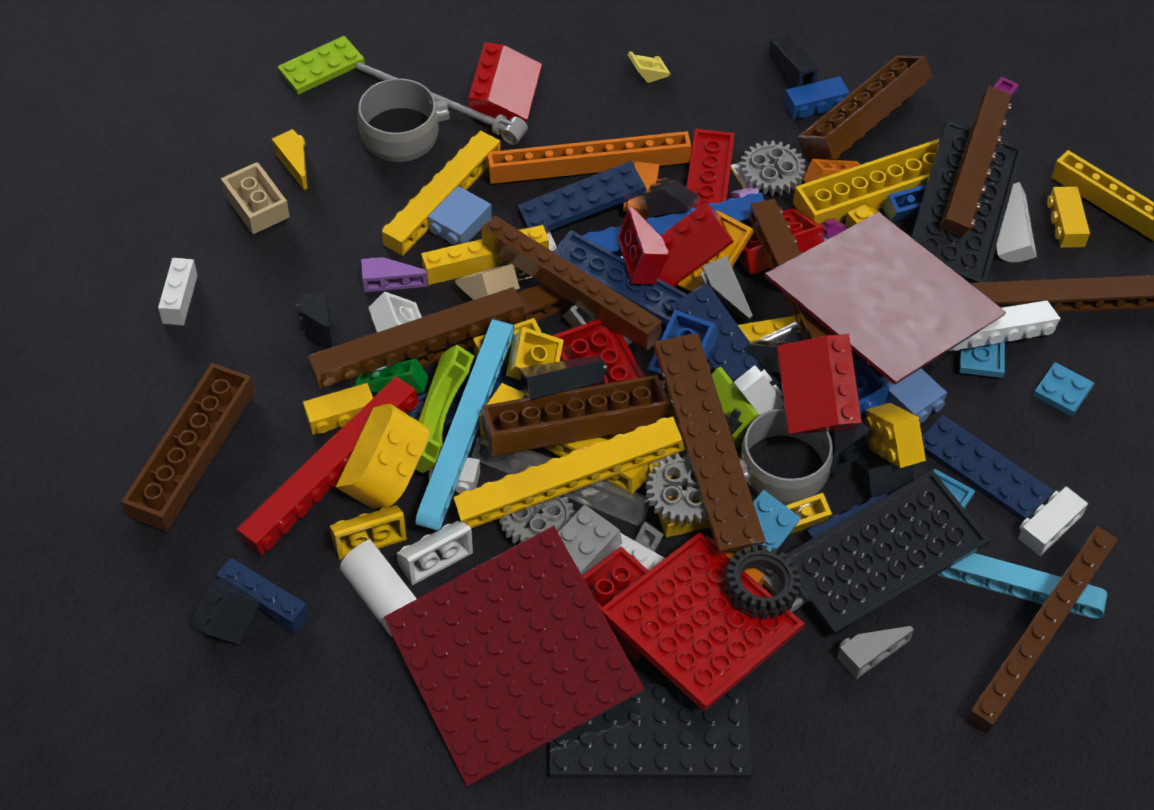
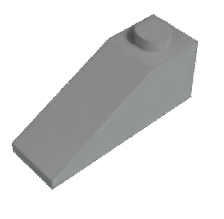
[837,626,914,679]

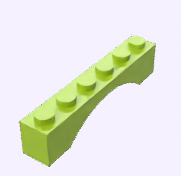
[415,345,474,473]

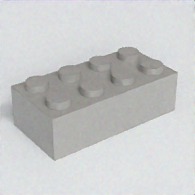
[558,504,623,576]

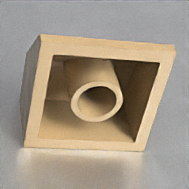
[455,264,520,300]

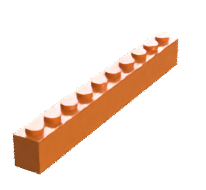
[487,131,691,184]

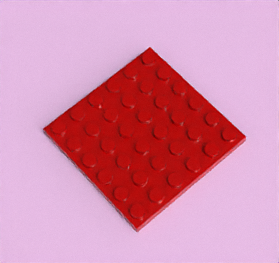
[600,532,805,711]

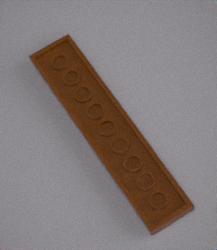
[653,333,766,554]

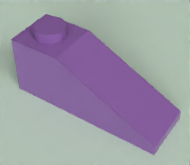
[361,257,428,292]

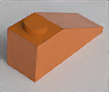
[803,159,861,183]

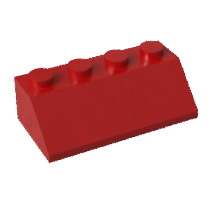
[658,202,734,287]

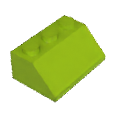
[712,367,759,449]

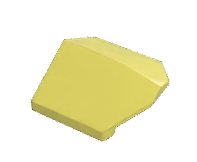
[628,51,670,83]

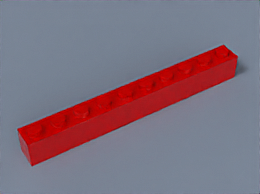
[237,377,419,556]

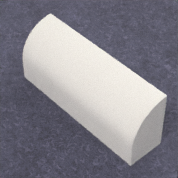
[996,182,1037,262]
[340,539,416,637]

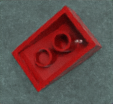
[617,207,669,284]

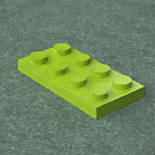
[277,36,365,95]

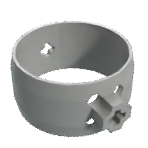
[357,79,450,162]
[739,408,833,505]

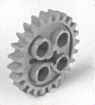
[740,141,806,196]
[646,453,708,526]
[500,495,575,543]

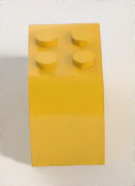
[336,404,430,509]

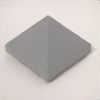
[634,522,664,552]

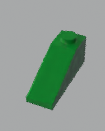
[355,358,428,394]

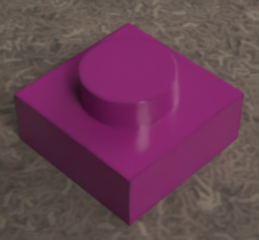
[994,77,1019,99]
[820,219,846,238]

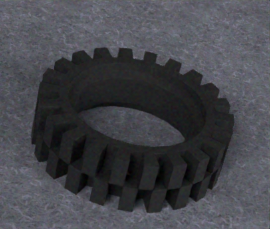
[723,545,801,619]

